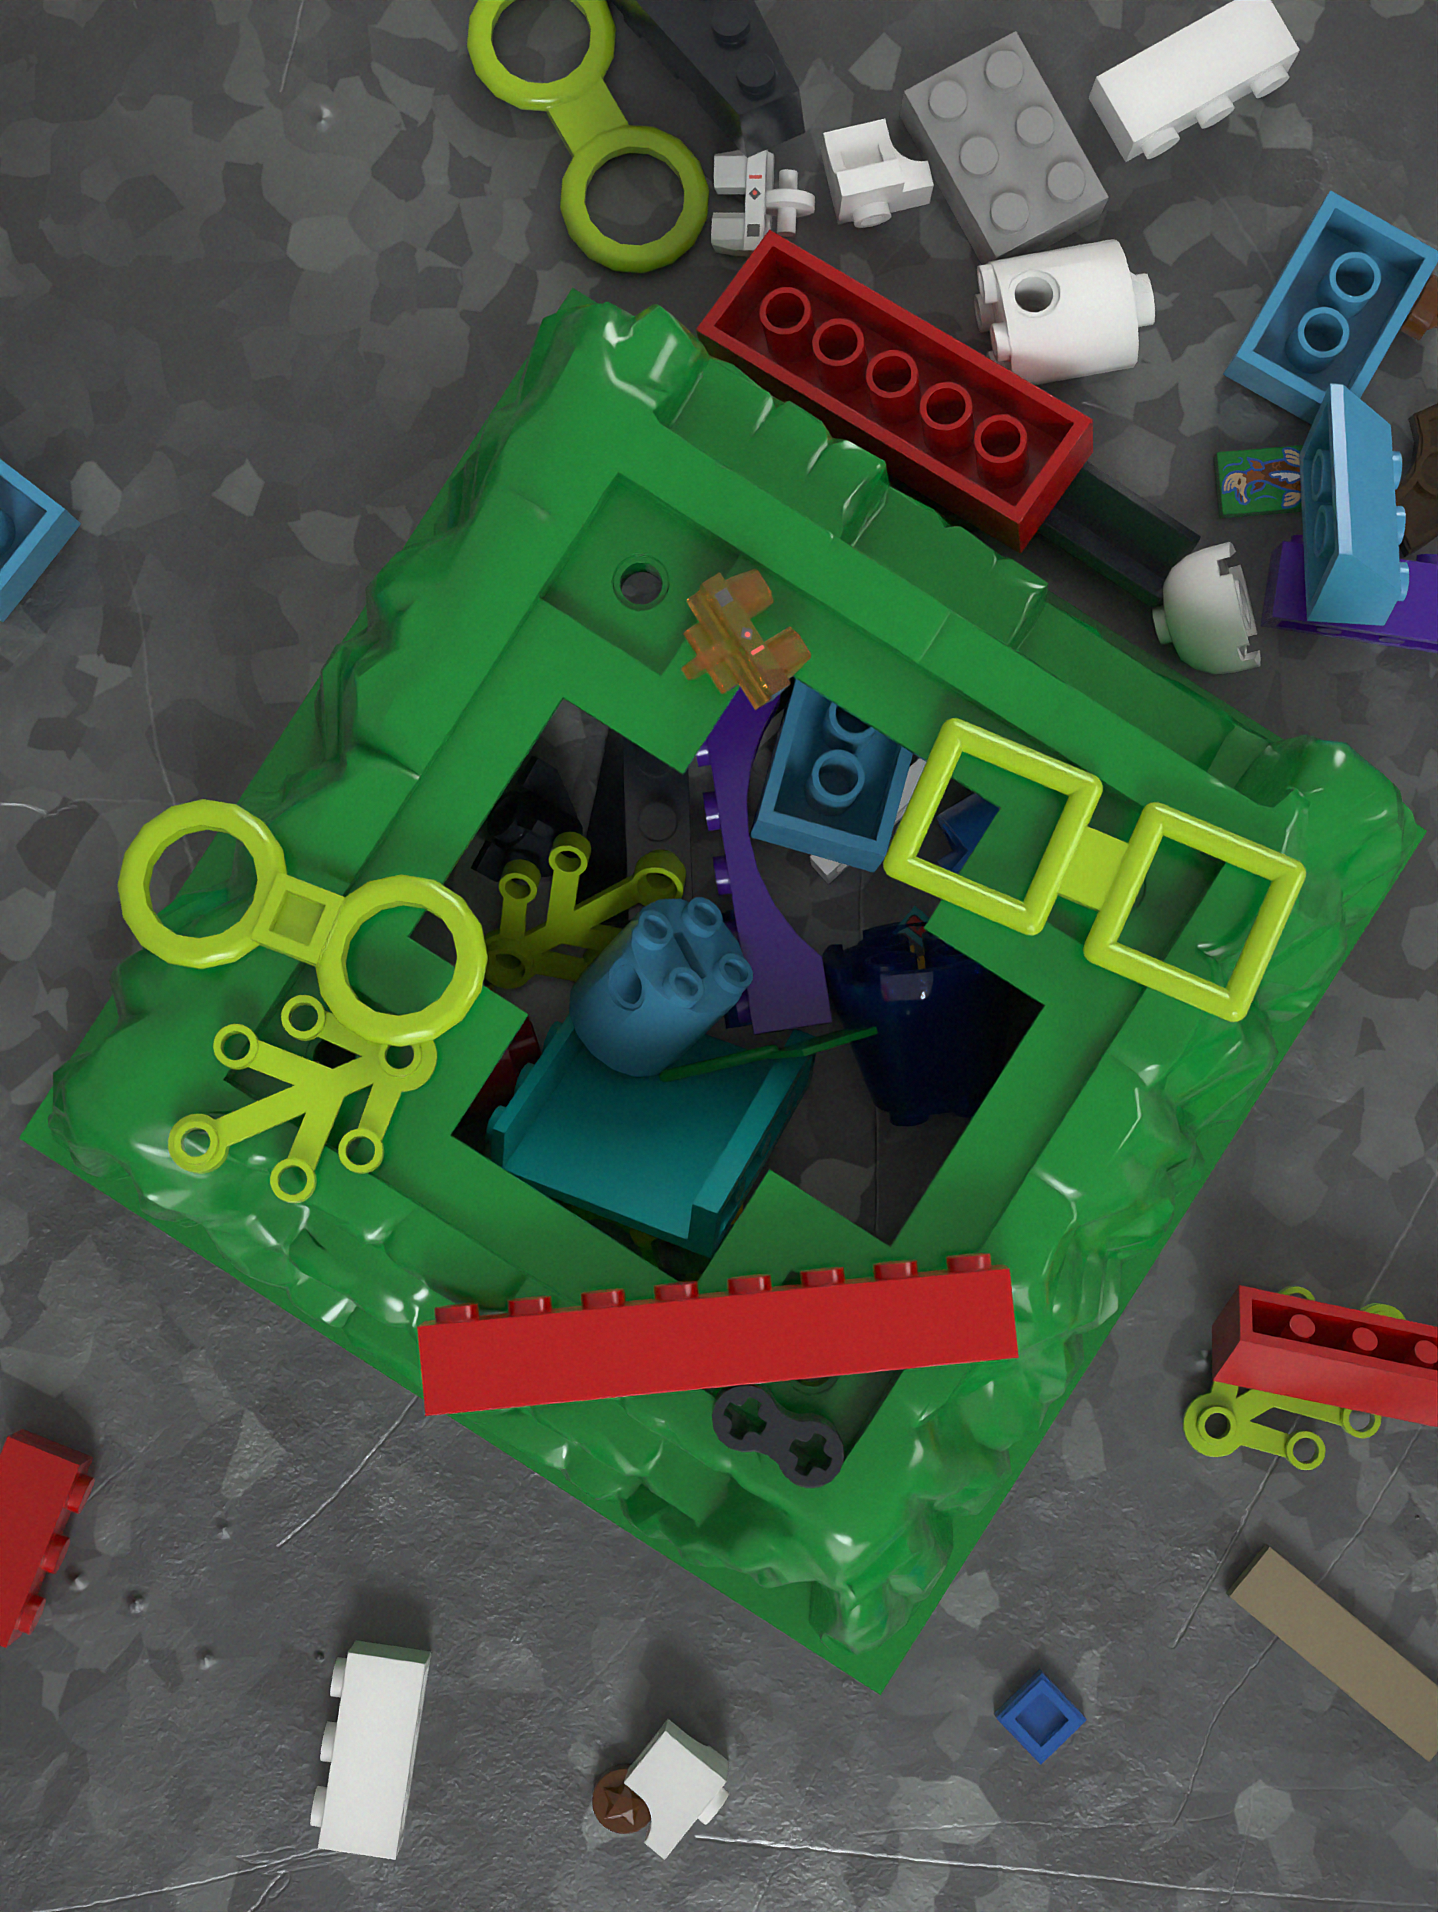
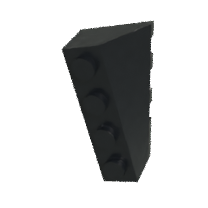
[576,728,693,925]

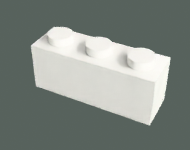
[1089,0,1300,162]
[310,1640,431,1860]

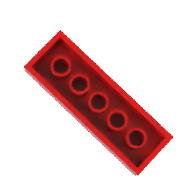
[696,230,1093,554]

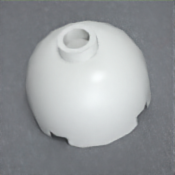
[1152,542,1261,674]

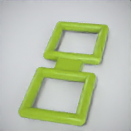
[883,718,1306,1022]

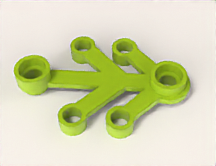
[484,832,687,989]
[168,995,437,1203]
[1182,1286,1406,1470]

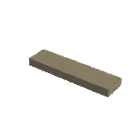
[1226,1544,1438,1762]

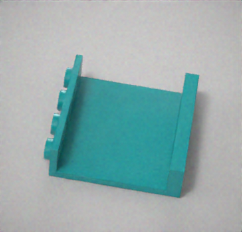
[485,1013,816,1258]

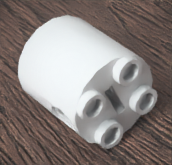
[974,239,1155,385]

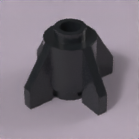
[471,756,583,882]

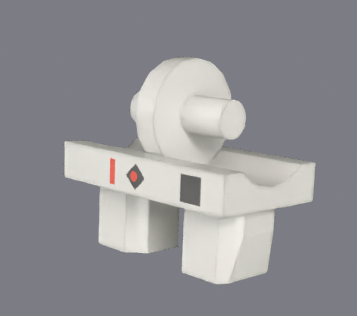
[711,149,815,259]

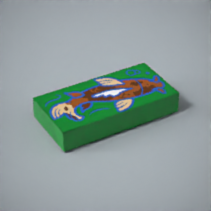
[1213,445,1303,519]

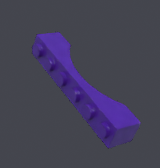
[696,656,832,1035]

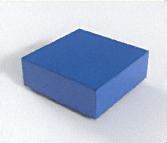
[994,1669,1087,1765]

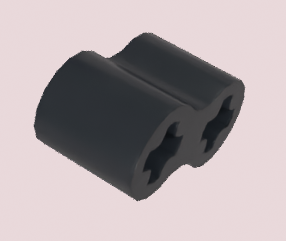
[712,1383,844,1488]

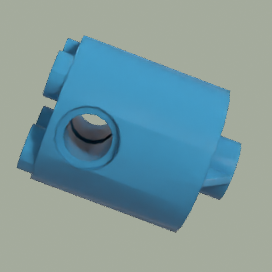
[569,897,753,1077]

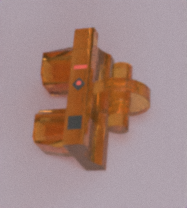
[681,569,811,710]

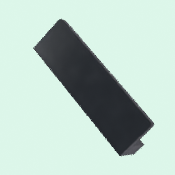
[1037,461,1201,608]

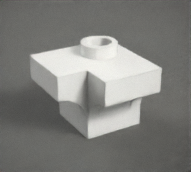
[821,119,934,228]
[624,1719,730,1860]

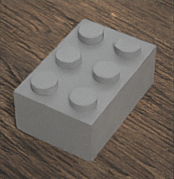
[899,31,1109,265]

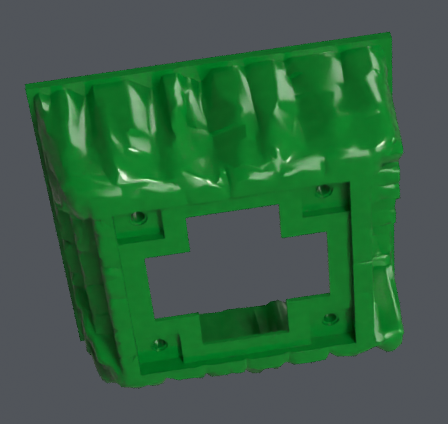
[19,288,1427,1695]

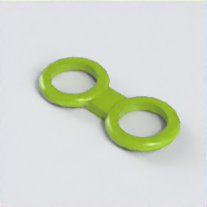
[467,0,709,273]
[117,799,488,1047]

